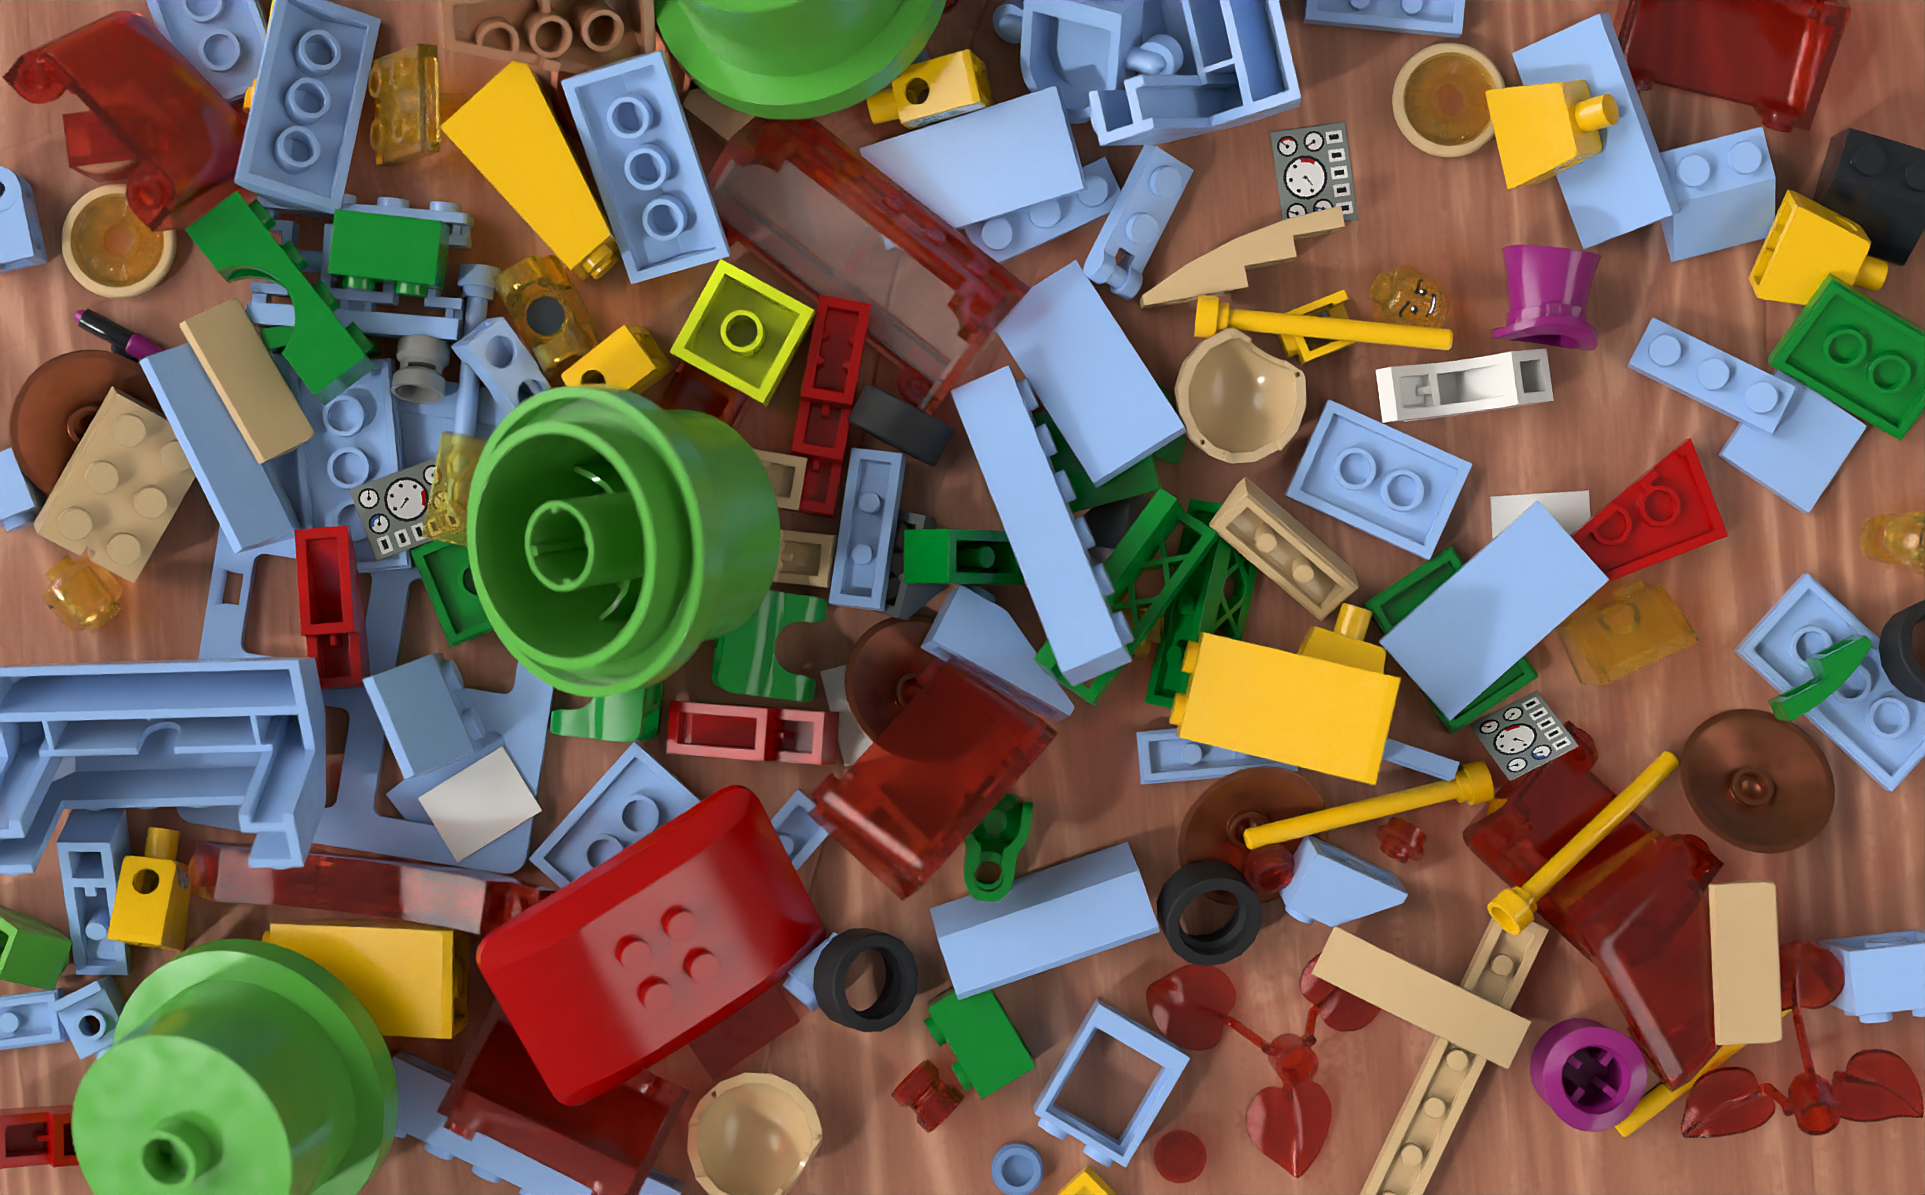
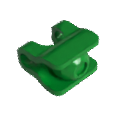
[711,590,828,702]
[550,679,665,743]
[960,789,1033,902]

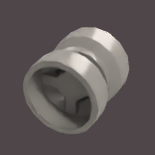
[391,334,451,404]

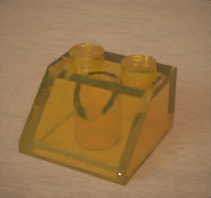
[1555,578,1700,686]

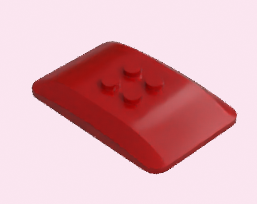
[476,785,825,1106]

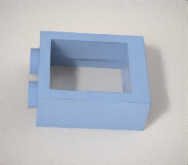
[1033,998,1190,1167]

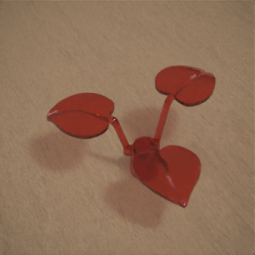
[1681,940,1924,1138]
[1145,952,1381,1178]

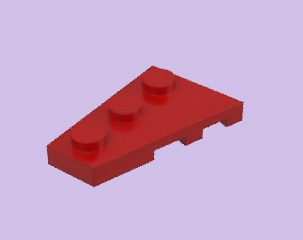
[1570,438,1728,583]

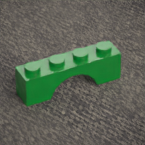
[184,191,376,406]

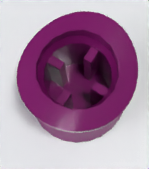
[1492,245,1601,351]
[1530,1018,1647,1132]

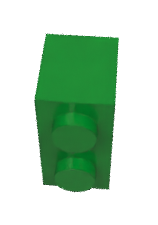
[328,209,450,298]
[904,529,1024,585]
[924,986,1036,1099]

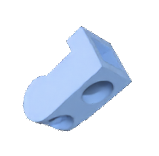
[0,166,48,273]
[451,317,551,415]

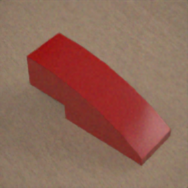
[294,525,371,691]
[667,701,839,765]
[0,1105,80,1169]

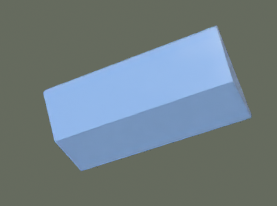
[234,0,381,214]
[561,50,731,284]
[140,343,302,554]
[930,841,1160,1000]

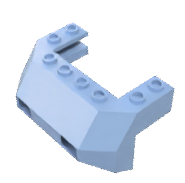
[1088,0,1301,146]
[0,657,326,876]

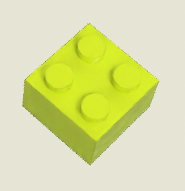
[670,259,816,408]

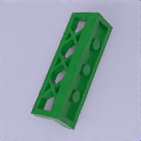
[1034,488,1219,707]
[1144,498,1258,709]

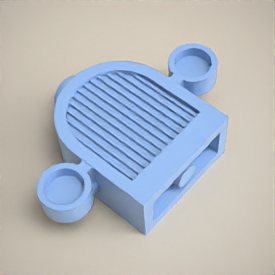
[992,0,1184,124]

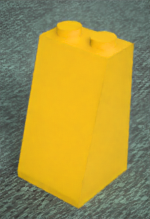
[440,61,619,282]
[1169,632,1401,785]
[262,918,470,1039]

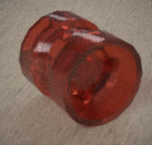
[891,1058,965,1133]

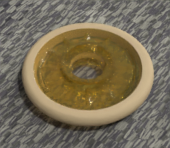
[1392,43,1505,157]
[61,184,177,299]

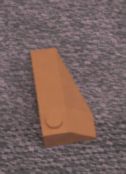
[439,0,656,74]

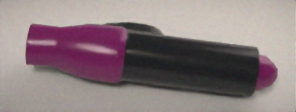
[74,309,165,363]

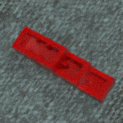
[782,294,871,519]

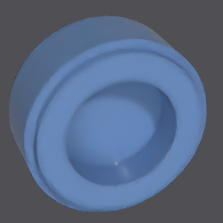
[991,1141,1044,1195]

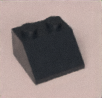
[1813,127,1925,266]

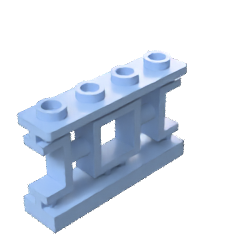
[246,194,475,344]

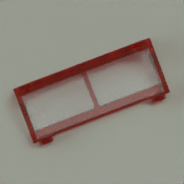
[706,116,1031,416]

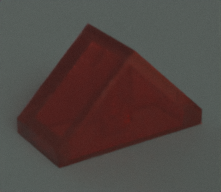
[658,362,753,431]

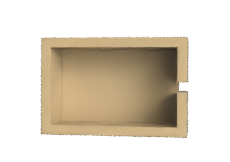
[33,386,196,583]

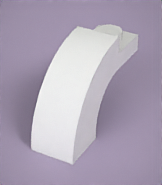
[1376,348,1554,423]

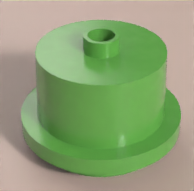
[654,0,946,120]
[466,384,780,697]
[72,939,399,1195]

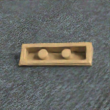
[179,298,315,465]
[1209,477,1359,621]
[1709,879,1783,1045]

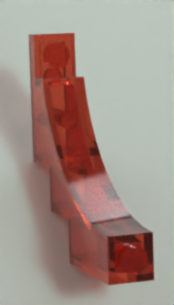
[188,840,558,934]

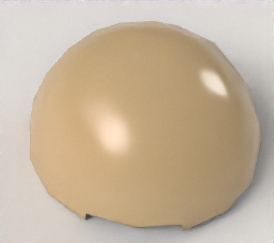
[1174,328,1306,464]
[687,1073,823,1195]

